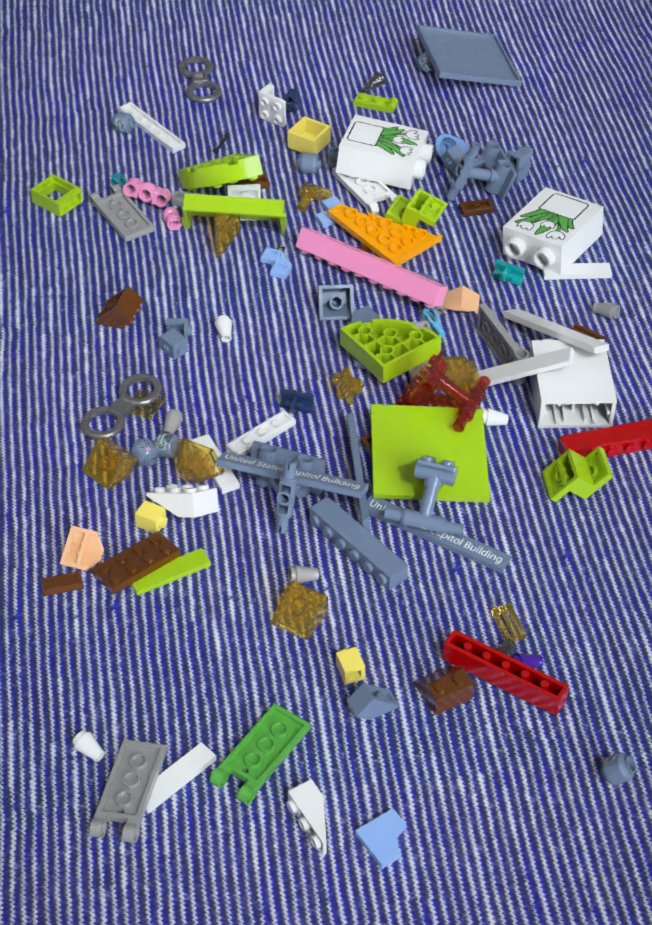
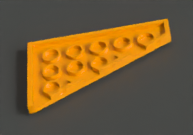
[327,204,442,266]

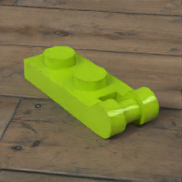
[354,93,399,113]

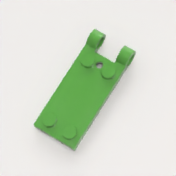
[210,703,311,805]

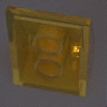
[214,213,241,258]

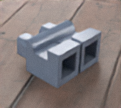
[507,145,533,184]

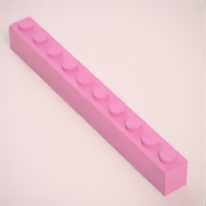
[295,227,448,308]

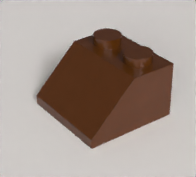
[95,286,143,329]
[414,665,474,715]

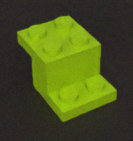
[384,188,448,227]
[542,446,613,502]

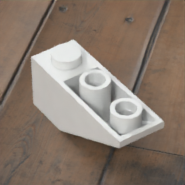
[286,779,326,856]

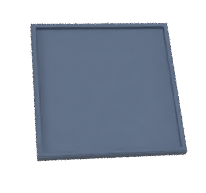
[415,25,522,87]

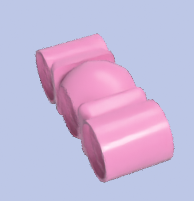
[123,177,172,208]

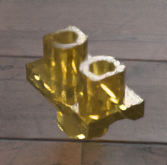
[332,367,364,404]

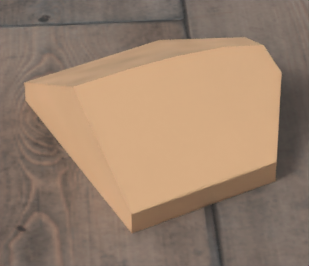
[444,286,480,313]
[60,525,104,571]

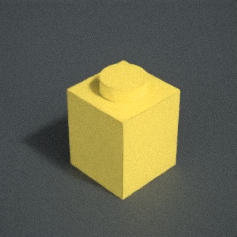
[135,500,168,533]
[336,647,365,685]

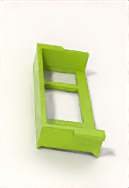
[182,193,288,235]

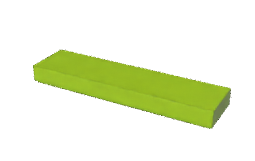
[131,548,211,596]

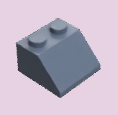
[318,284,354,321]

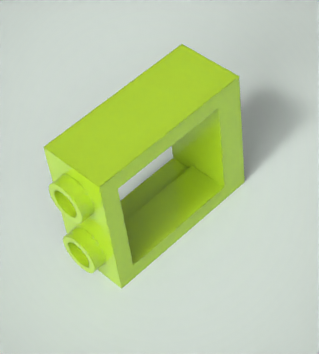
[30,174,83,217]

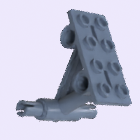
[446,137,517,201]
[248,441,326,534]
[384,455,464,537]

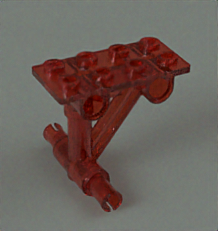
[396,350,491,432]

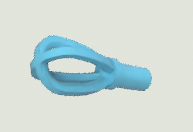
[422,307,445,338]

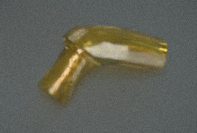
[297,187,332,212]

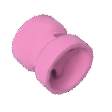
[162,207,183,230]

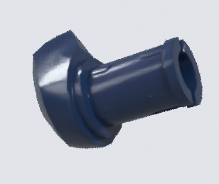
[284,89,300,112]

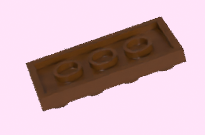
[91,531,181,594]

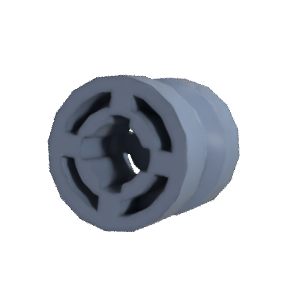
[327,147,339,169]

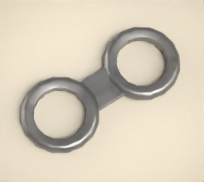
[179,56,222,103]
[81,374,162,440]

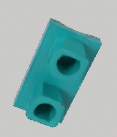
[492,259,526,286]

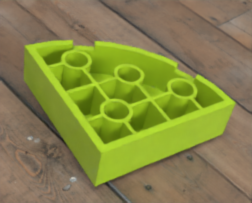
[178,153,263,191]
[340,318,442,383]

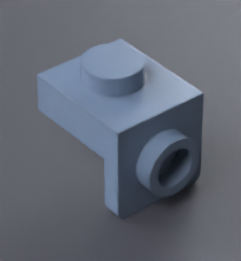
[166,318,192,343]

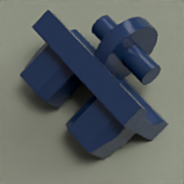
[280,388,315,414]

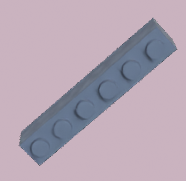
[309,496,408,590]

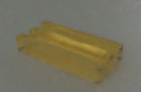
[491,603,527,643]

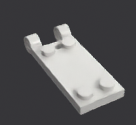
[332,168,397,214]

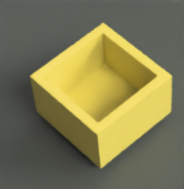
[287,116,331,154]

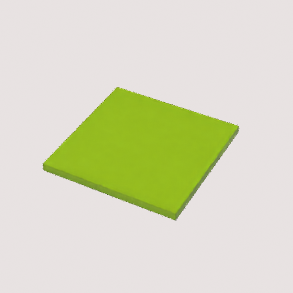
[370,404,490,503]

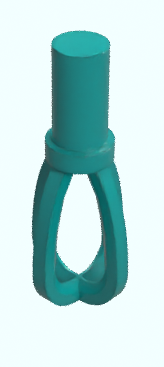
[111,173,134,198]

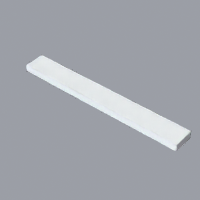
[504,308,609,354]

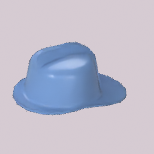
[434,134,468,158]

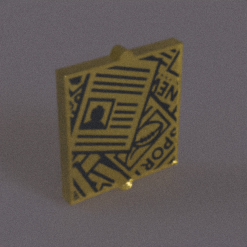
[130,389,166,421]

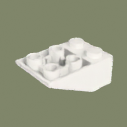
[146,484,219,518]

